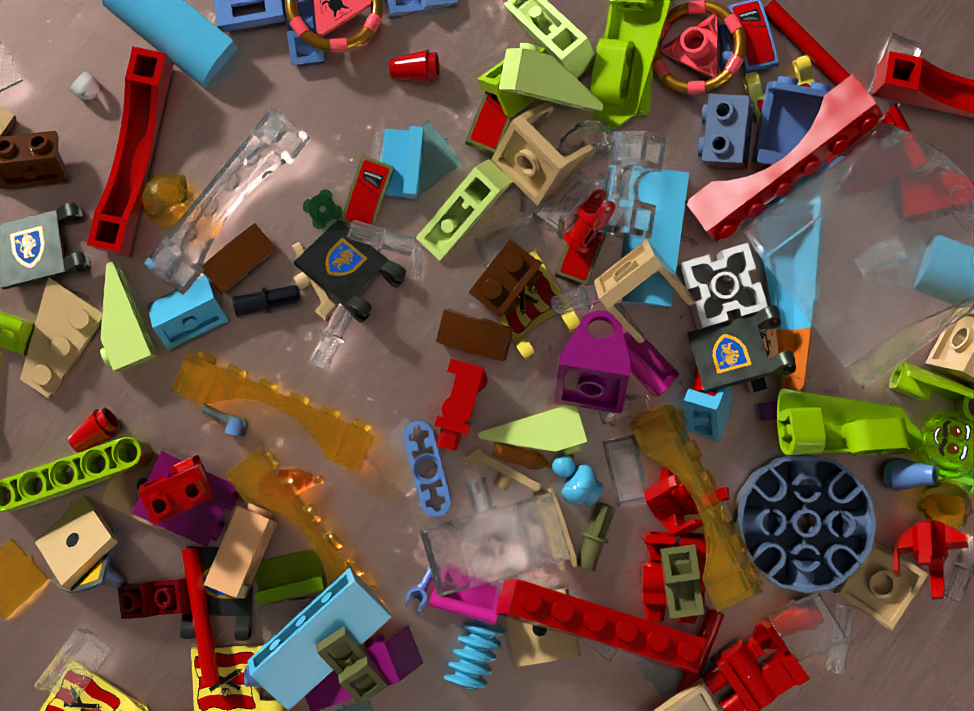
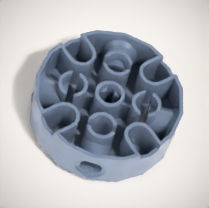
[732,454,877,593]

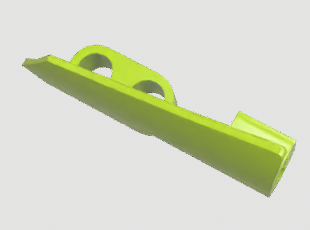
[590,0,672,133]
[889,360,974,425]
[777,388,923,456]

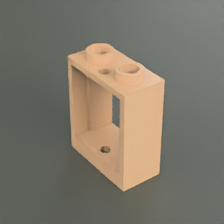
[204,503,278,599]

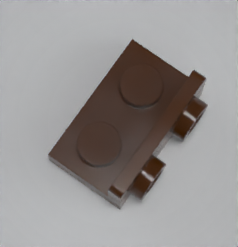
[0,131,68,189]
[468,239,543,317]

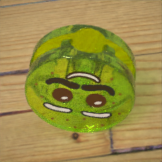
[916,411,974,479]

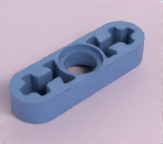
[404,420,452,517]

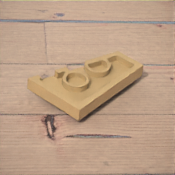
[20,278,103,398]

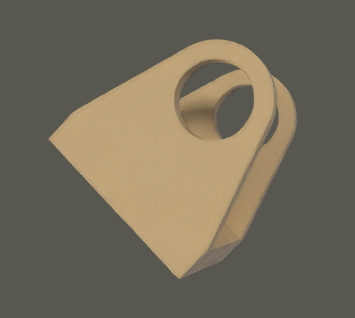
[491,102,596,206]
[594,239,695,344]
[925,305,974,389]

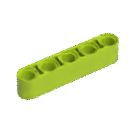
[0,437,153,512]

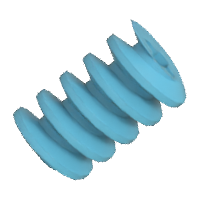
[444,620,506,690]

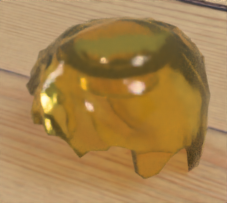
[141,173,194,228]
[917,479,973,531]

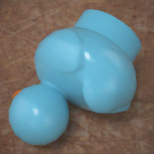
[552,454,603,506]

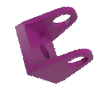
[554,311,631,414]

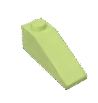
[503,0,595,79]
[499,43,604,111]
[416,159,513,261]
[100,261,158,372]
[478,405,588,455]

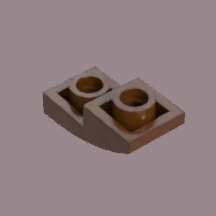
[200,223,276,295]
[436,309,514,361]

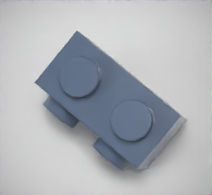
[698,94,755,169]

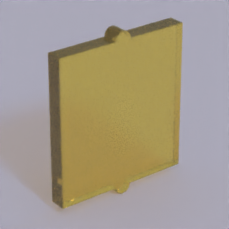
[0,539,49,620]

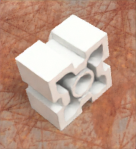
[678,243,768,330]

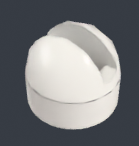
[69,70,100,100]

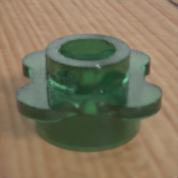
[303,189,342,229]

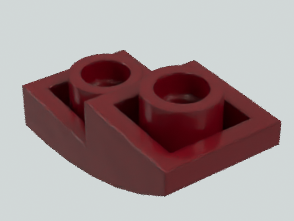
[118,577,191,619]

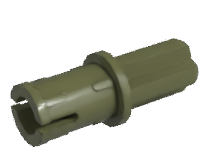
[577,502,615,571]

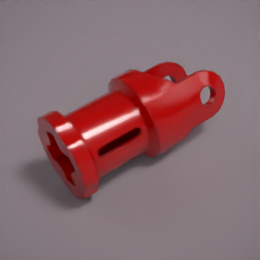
[563,189,615,253]

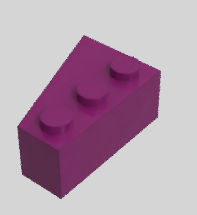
[304,625,423,711]

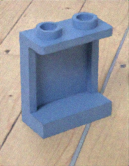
[751,76,831,174]

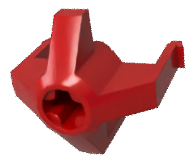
[644,466,730,536]
[892,519,969,600]

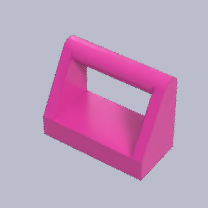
[624,331,679,397]
[428,568,503,625]

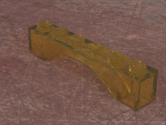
[170,350,376,473]
[629,405,763,613]
[224,446,384,601]

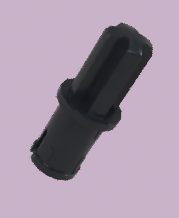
[233,285,301,317]

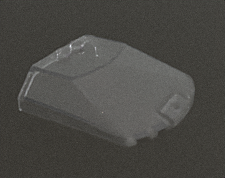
[740,122,974,389]

